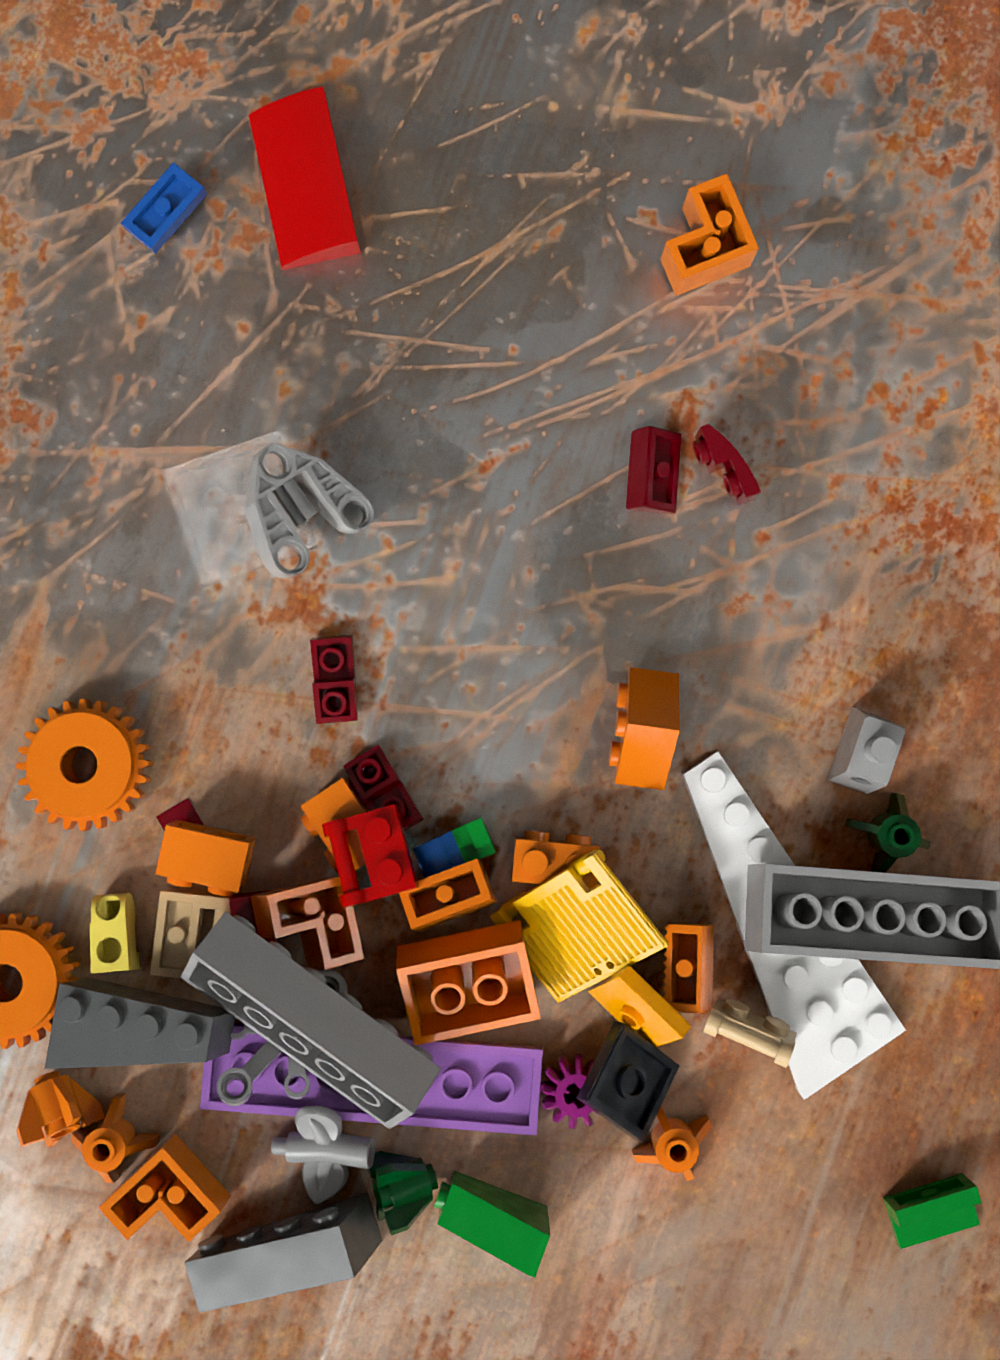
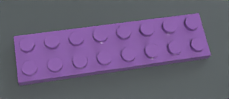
[200,1022,543,1135]

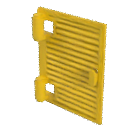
[489,849,669,1003]

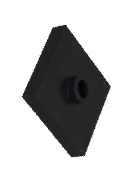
[577,1021,680,1143]

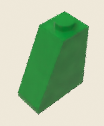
[433,1170,550,1278]

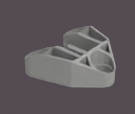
[244,444,374,578]

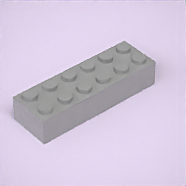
[744,864,1000,969]
[181,911,441,1129]

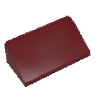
[626,426,682,514]

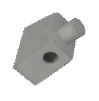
[827,707,906,794]

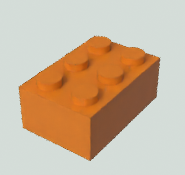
[396,920,541,1045]

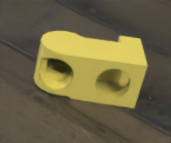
[90,892,141,974]

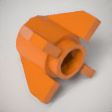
[16,1071,105,1148]
[71,1093,160,1183]
[632,1106,712,1181]

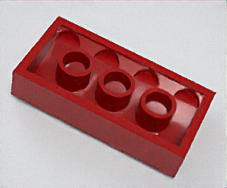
[249,86,361,270]

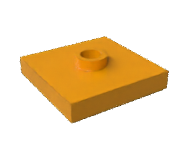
[588,966,691,1047]

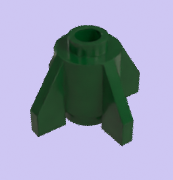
[845,793,931,873]
[367,1151,438,1236]

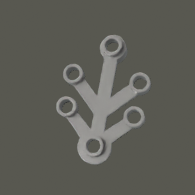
[217,970,347,1106]

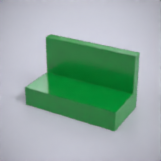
[883,1173,982,1249]

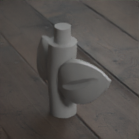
[271,1106,375,1206]

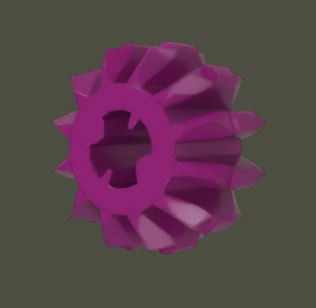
[540,1053,599,1129]

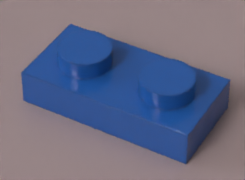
[121,162,207,254]

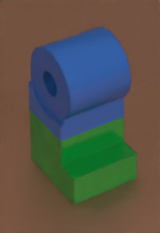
[412,816,496,878]

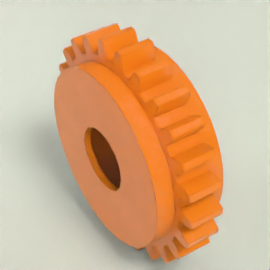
[16,699,153,831]
[0,912,80,1049]

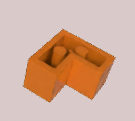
[660,173,759,296]
[608,667,680,790]
[250,876,364,970]
[98,1133,231,1243]

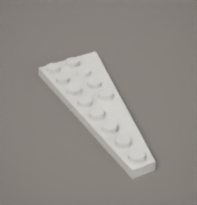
[682,751,906,1100]

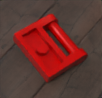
[322,804,419,908]

